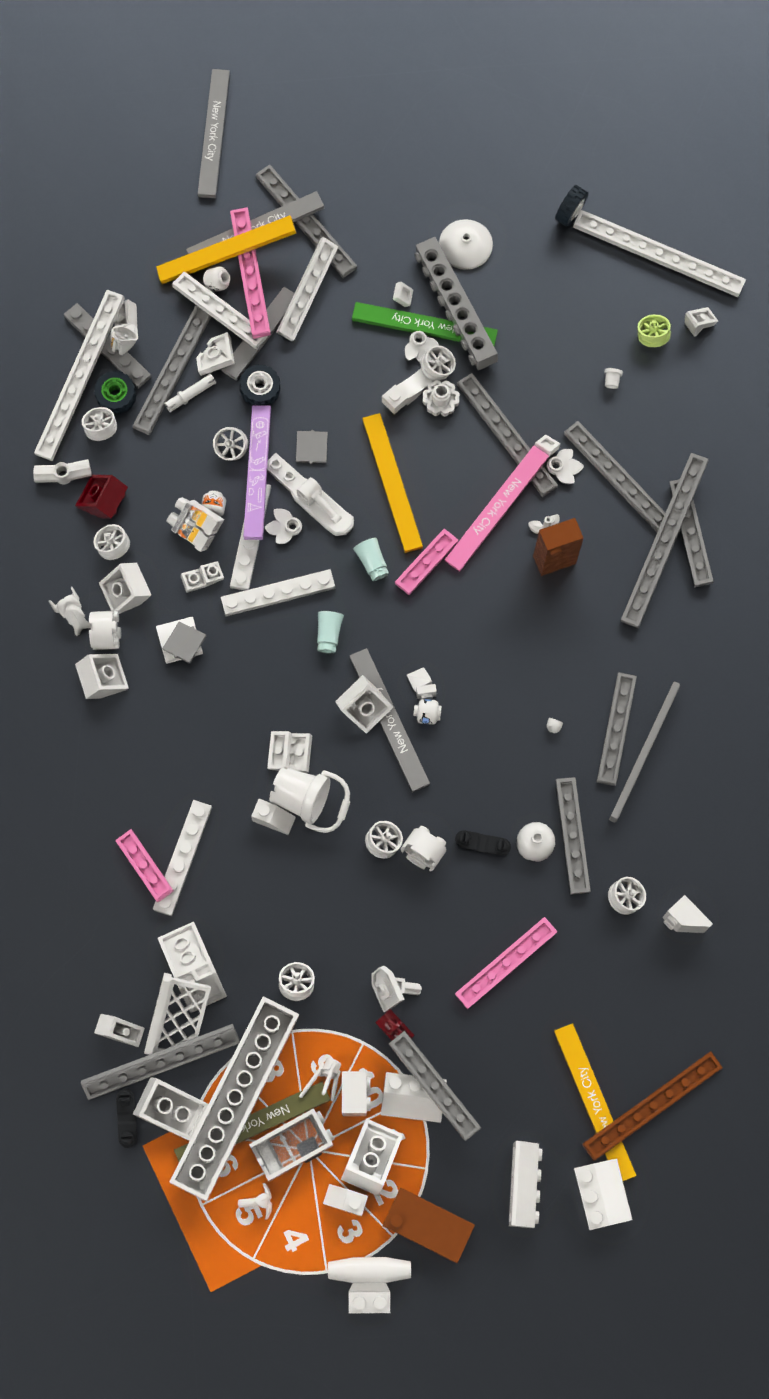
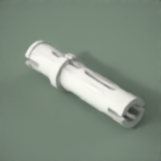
[164,374,216,413]

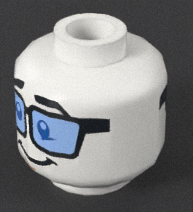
[413,699,442,725]

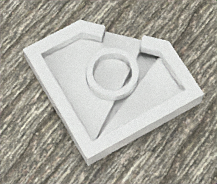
[196,332,235,376]

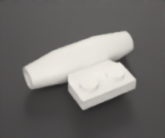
[328,1257,411,1313]

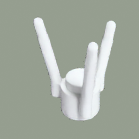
[299,1058,341,1102]

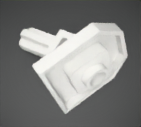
[372,966,422,1013]

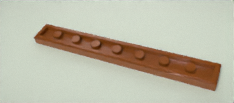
[582,1051,723,1161]

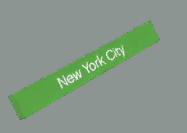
[352,302,498,346]

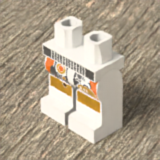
[166,497,224,552]

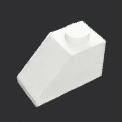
[251,799,296,835]
[94,1014,145,1047]
[323,1184,368,1217]

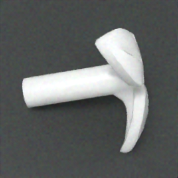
[528,514,560,534]
[238,1183,273,1220]

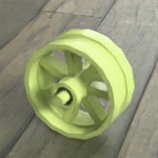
[637,314,671,347]

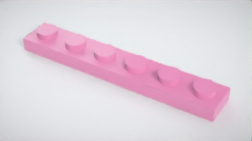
[455,917,558,1010]

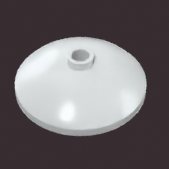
[439,219,493,270]

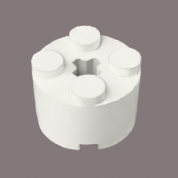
[89,611,121,650]
[401,826,446,871]

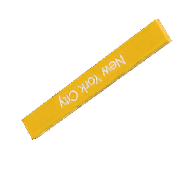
[554,1023,636,1181]

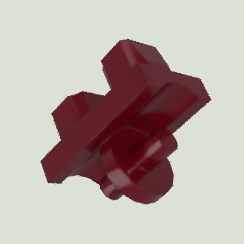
[375,1009,415,1041]

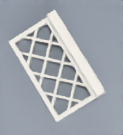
[144,973,211,1055]

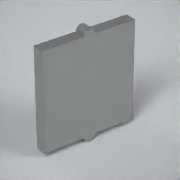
[296,430,328,464]
[162,621,206,663]

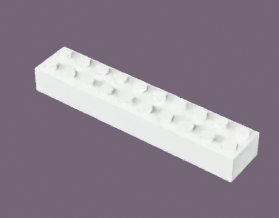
[169,996,299,1202]

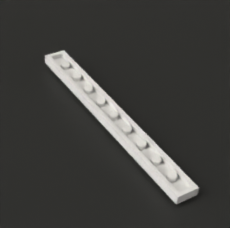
[573,210,746,297]
[34,290,125,461]

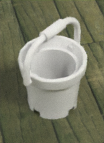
[269,767,350,833]

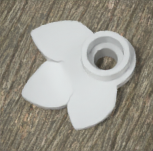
[404,331,439,362]
[547,449,584,484]
[265,509,302,544]

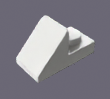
[684,307,718,337]

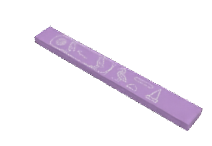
[243,405,271,540]

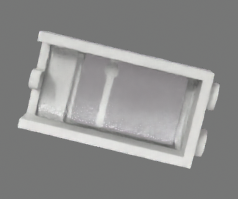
[249,1108,335,1182]

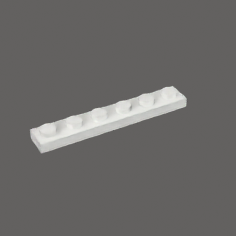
[276,237,338,341]
[172,272,268,349]
[230,484,271,591]
[221,569,335,616]
[153,800,212,916]

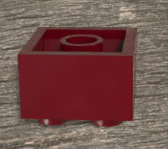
[75,474,128,519]

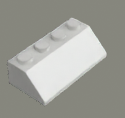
[509,1141,542,1228]

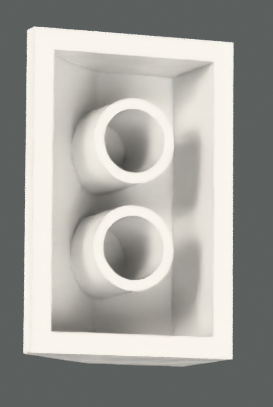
[381,1072,447,1123]
[574,1159,633,1230]

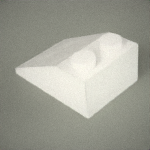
[133,1077,208,1141]
[341,1118,403,1196]

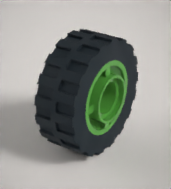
[94,371,136,414]

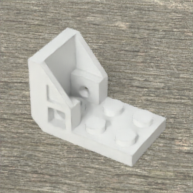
[158,921,227,1013]

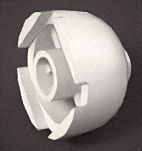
[516,822,555,862]

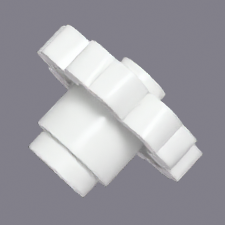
[422,380,460,417]

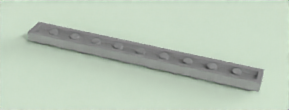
[621,453,709,628]

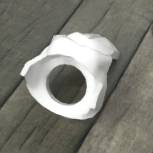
[49,587,91,636]

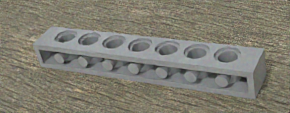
[414,237,498,370]

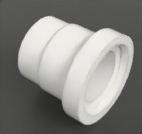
[604,368,623,389]

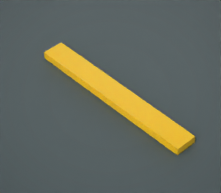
[156,215,296,284]
[363,413,423,553]

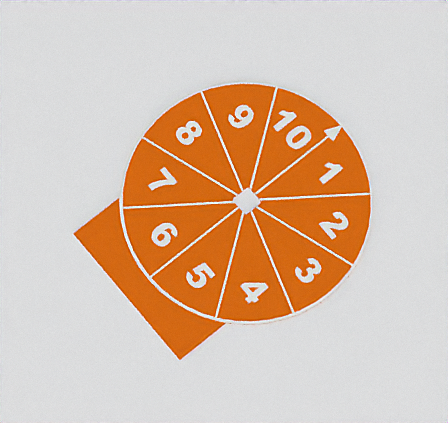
[143,1029,430,1292]

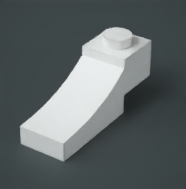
[382,369,434,414]

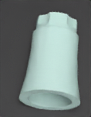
[353,538,389,581]
[317,611,344,653]

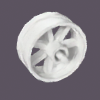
[420,345,456,381]
[82,407,117,441]
[213,427,248,461]
[93,524,130,560]
[365,821,403,859]
[608,877,646,915]
[279,962,315,1001]

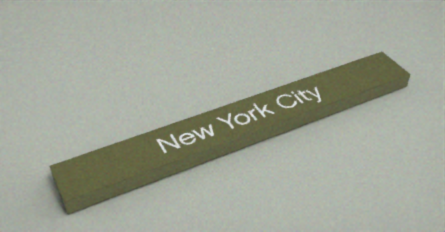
[174,1081,331,1162]

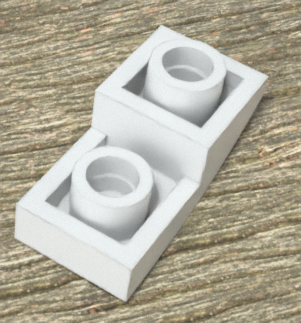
[181,561,224,593]

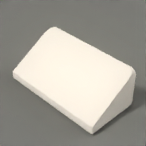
[115,299,138,333]

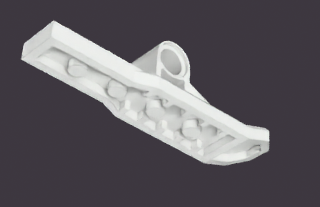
[267,453,354,536]

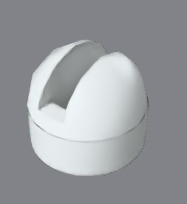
[547,718,563,733]

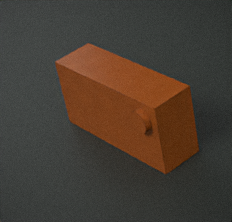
[533,518,584,576]
[382,1188,475,1263]

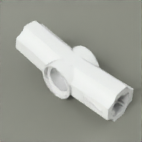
[33,459,92,485]

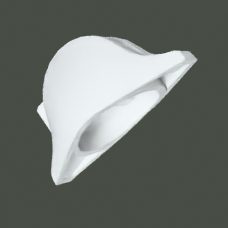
[110,323,138,355]

